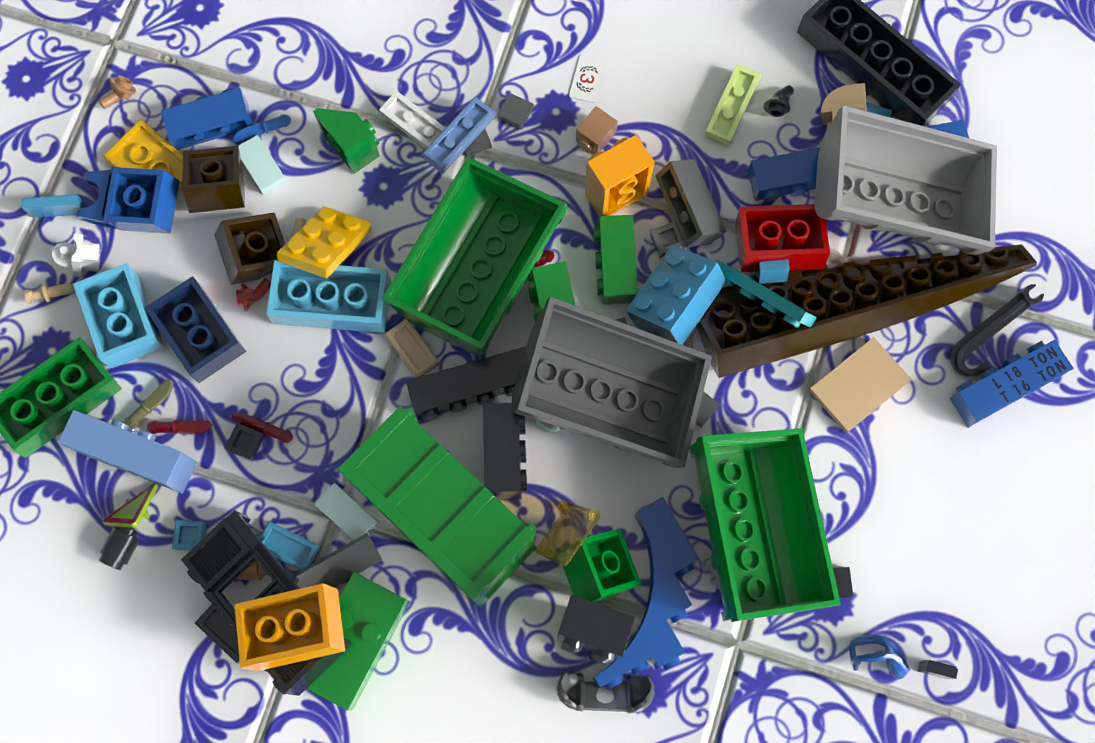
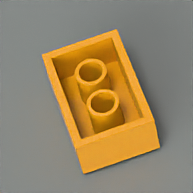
[585,135,655,217]
[234,583,345,671]

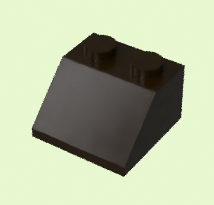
[182,146,245,213]
[214,212,285,285]

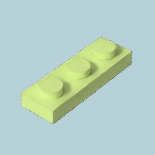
[704,64,761,146]

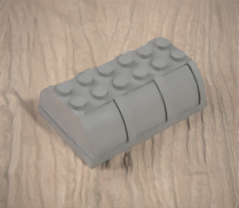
[814,105,997,255]

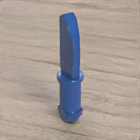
[233,114,291,143]

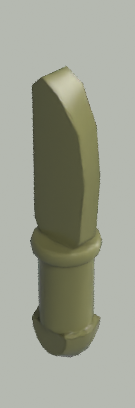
[124,379,174,429]

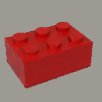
[735,204,830,272]

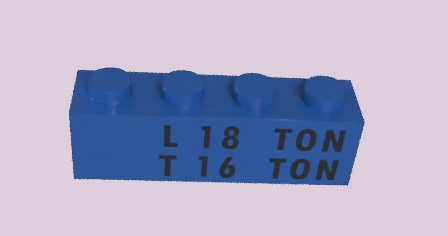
[950,339,1074,428]

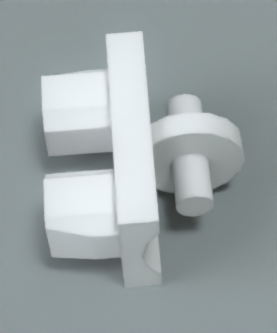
[52,234,100,277]

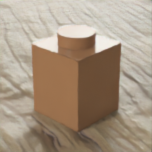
[576,106,618,154]

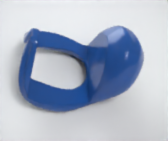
[849,635,910,680]

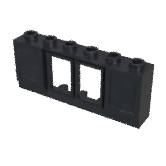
[181,510,352,696]

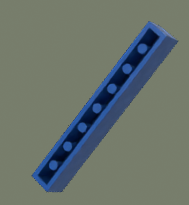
[747,119,969,202]

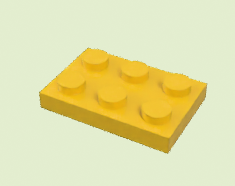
[277,206,371,279]

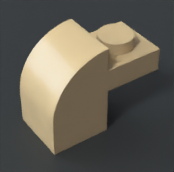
[821,83,867,128]

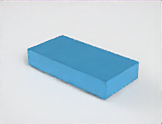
[21,194,87,218]
[262,521,322,570]

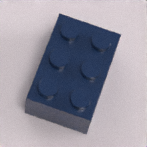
[145,276,247,383]

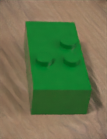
[0,337,122,458]
[307,572,410,711]

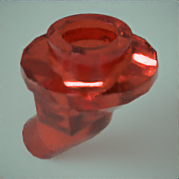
[236,278,271,312]

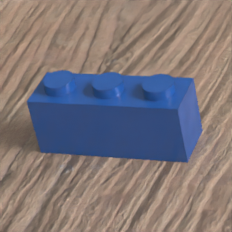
[161,88,253,150]

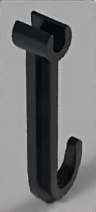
[949,284,1044,377]

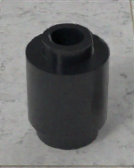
[99,527,141,570]

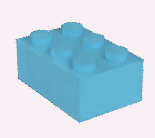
[73,263,164,368]

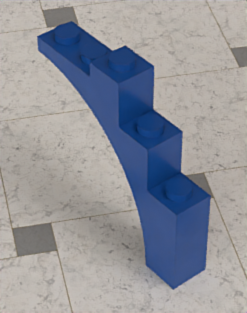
[592,497,699,691]

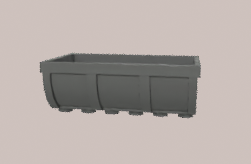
[511,297,712,468]

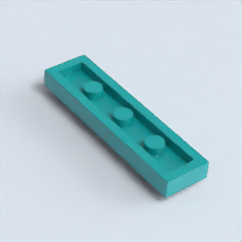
[716,260,817,327]

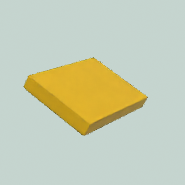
[102,119,183,193]

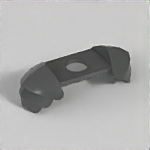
[557,671,655,713]

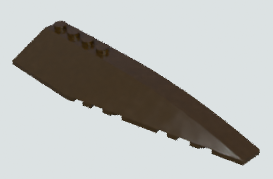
[696,244,1037,378]

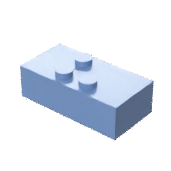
[58,410,197,494]

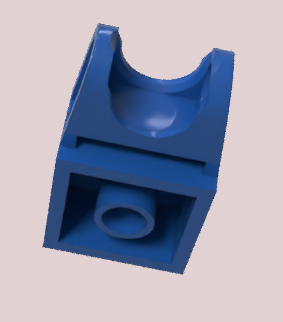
[76,167,180,234]

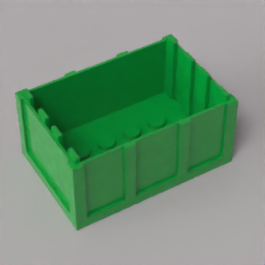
[338,406,537,608]

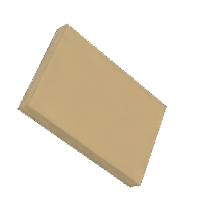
[809,337,912,433]

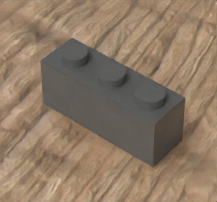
[655,159,727,248]

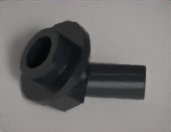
[763,85,794,117]

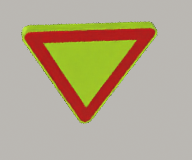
[102,483,158,528]

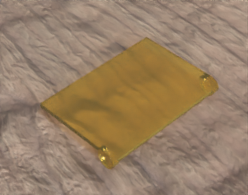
[534,501,600,566]

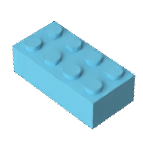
[266,260,391,333]

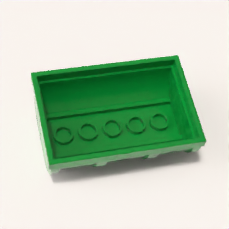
[382,157,567,355]
[689,428,841,622]

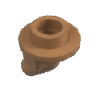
[98,75,136,109]

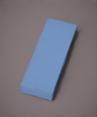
[422,96,496,174]

